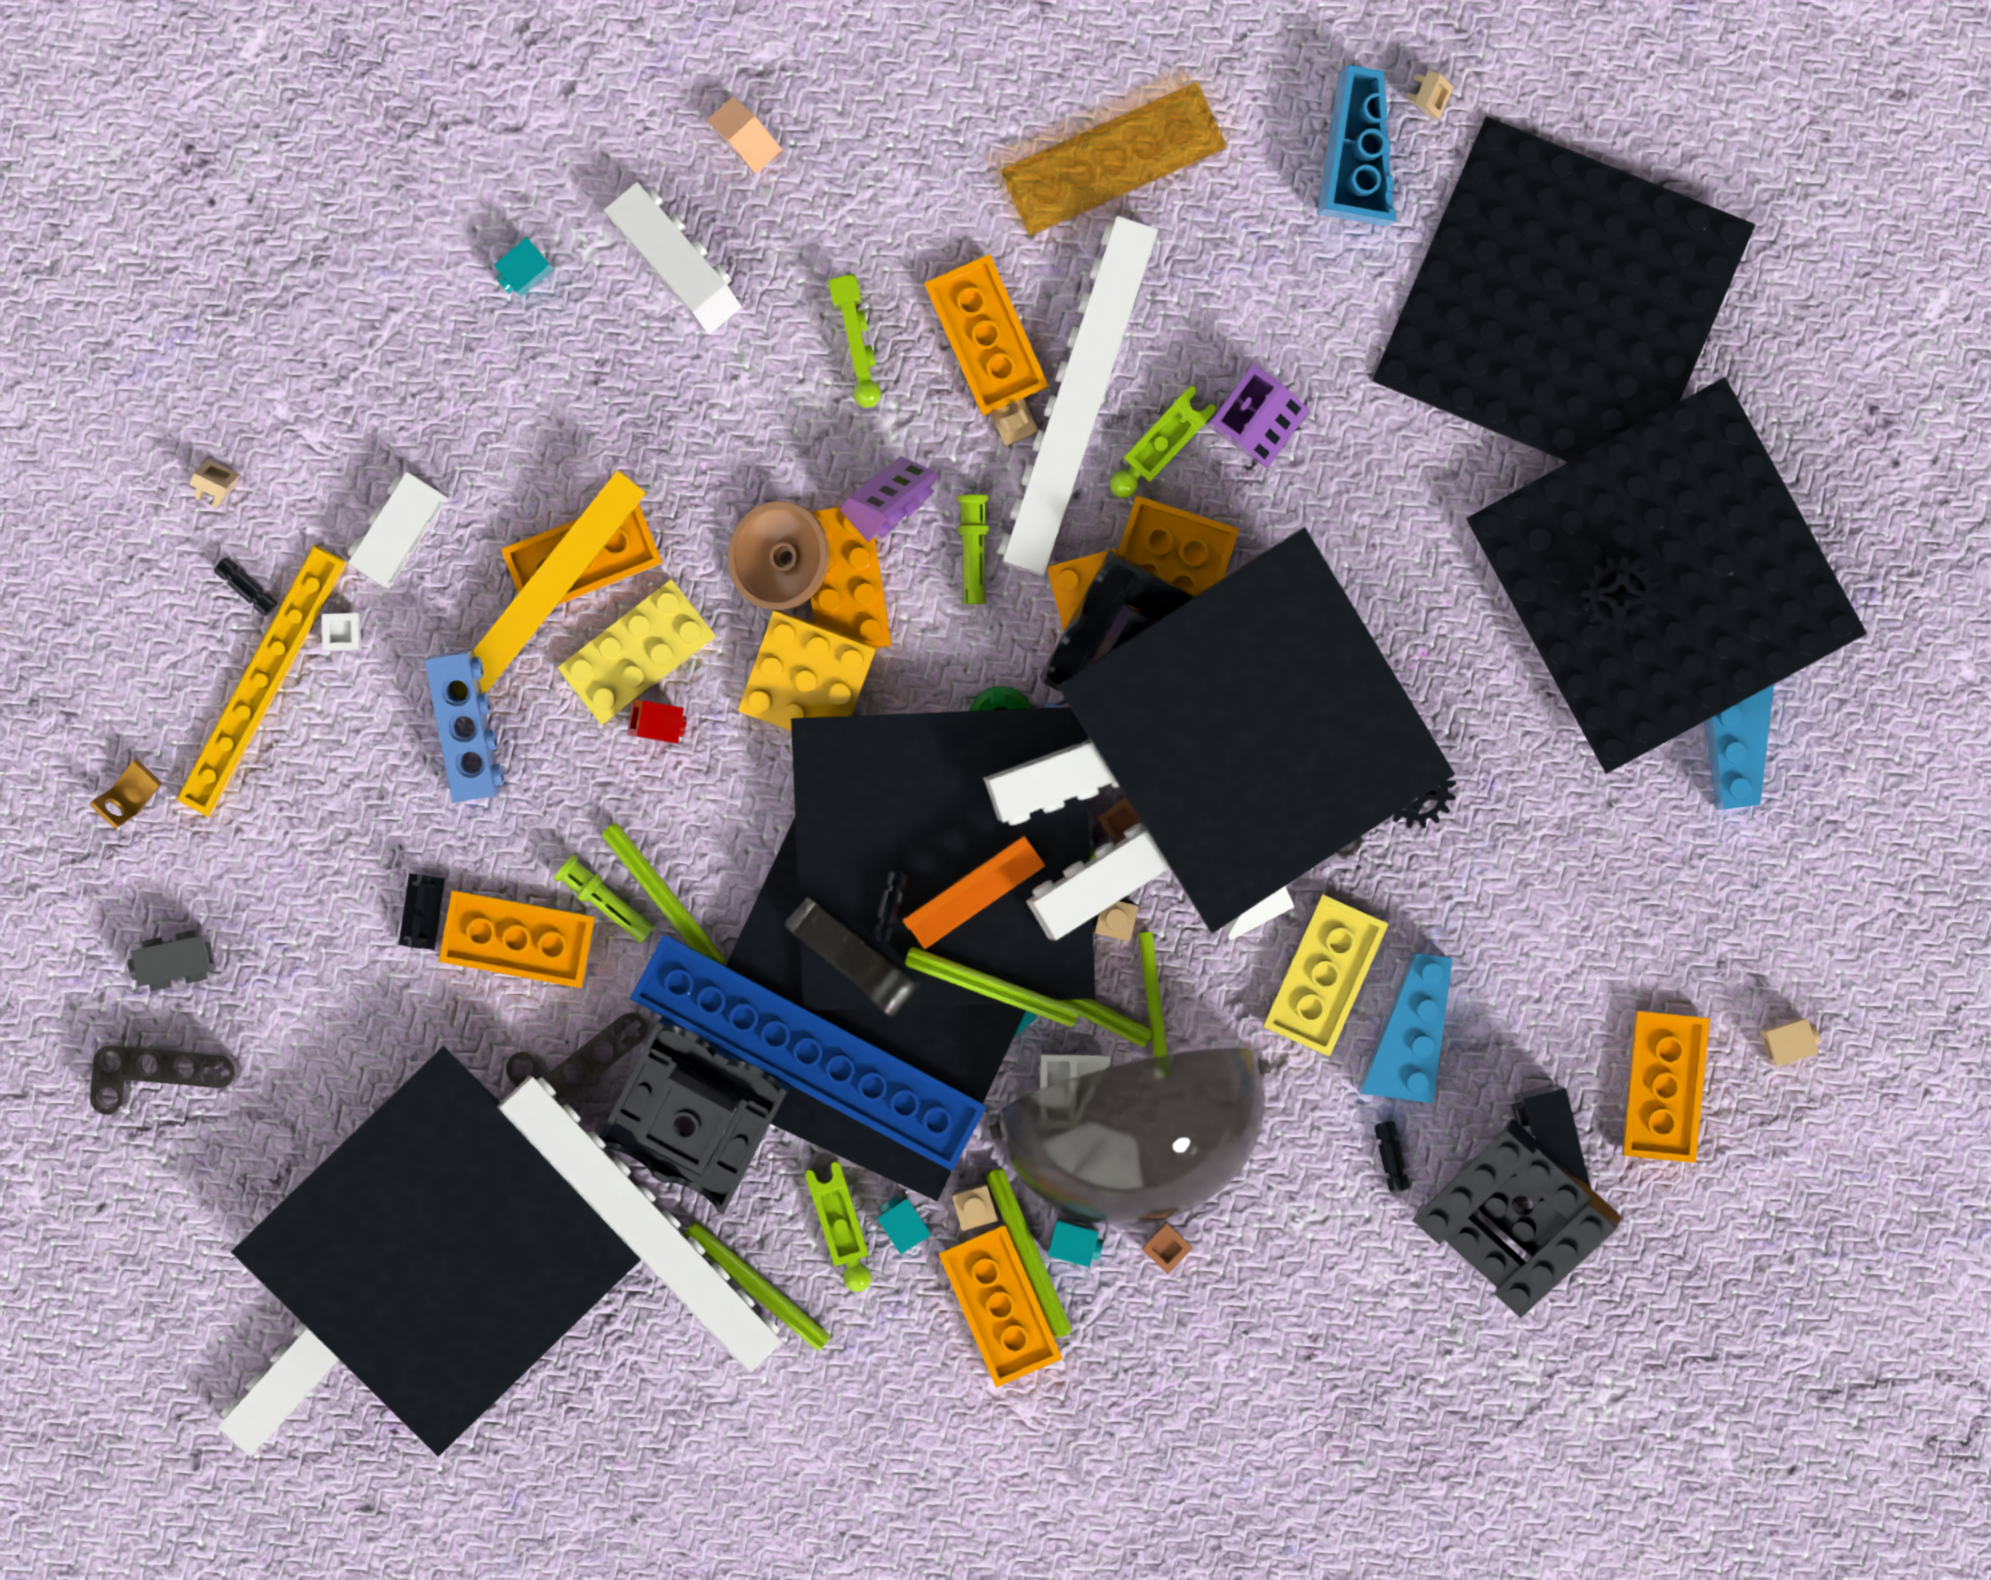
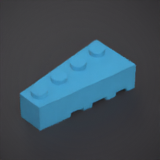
[1317,65,1396,227]
[1705,684,1774,810]
[1357,952,1453,1103]

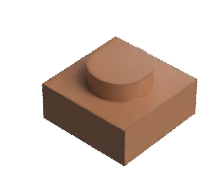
[1096,797,1141,845]
[1141,1222,1193,1274]

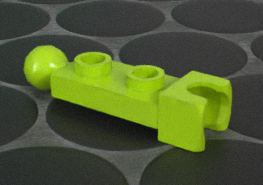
[828,274,882,408]
[1109,385,1217,498]
[804,1159,872,1292]

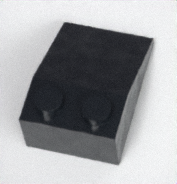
[1510,1084,1592,1189]

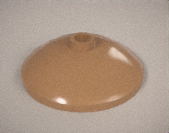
[728,501,830,611]

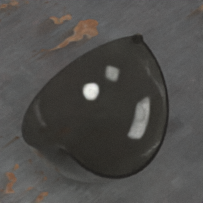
[989,1048,1271,1226]

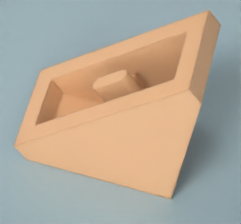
[707,96,782,175]

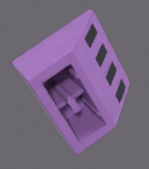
[1208,364,1309,469]
[840,456,939,542]

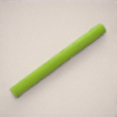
[1138,931,1170,1077]

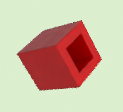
[627,700,687,744]

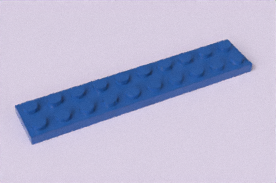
[630,934,987,1171]

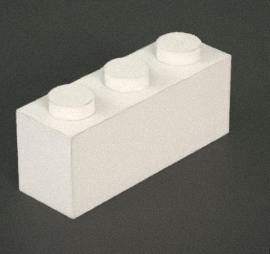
[348,471,448,589]

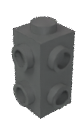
[128,929,217,992]

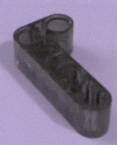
[784,896,918,1017]
[506,1011,650,1106]
[90,1044,242,1115]

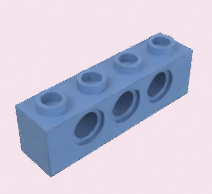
[425,648,504,803]

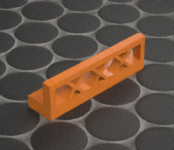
[903,835,1045,949]

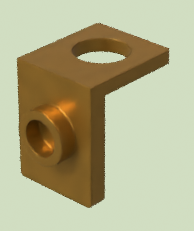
[90,759,162,829]

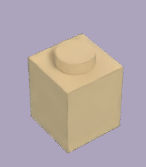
[1094,901,1139,942]
[1759,1017,1821,1067]
[952,1182,997,1231]

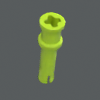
[956,495,989,604]
[553,854,655,944]

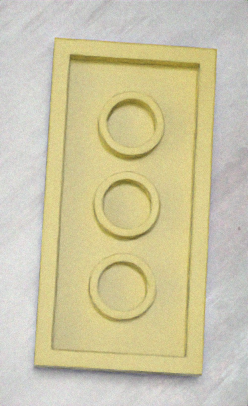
[557,579,717,725]
[1262,894,1389,1057]

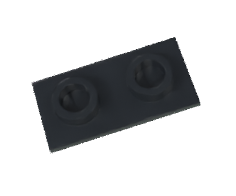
[399,873,445,950]

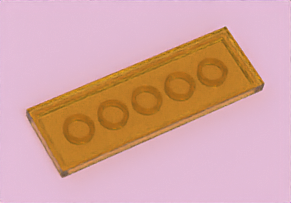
[1000,81,1227,238]

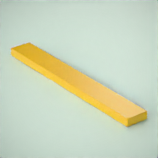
[451,469,647,717]
[176,545,348,817]

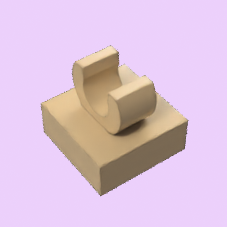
[1405,70,1454,120]
[991,398,1038,447]
[190,459,240,508]

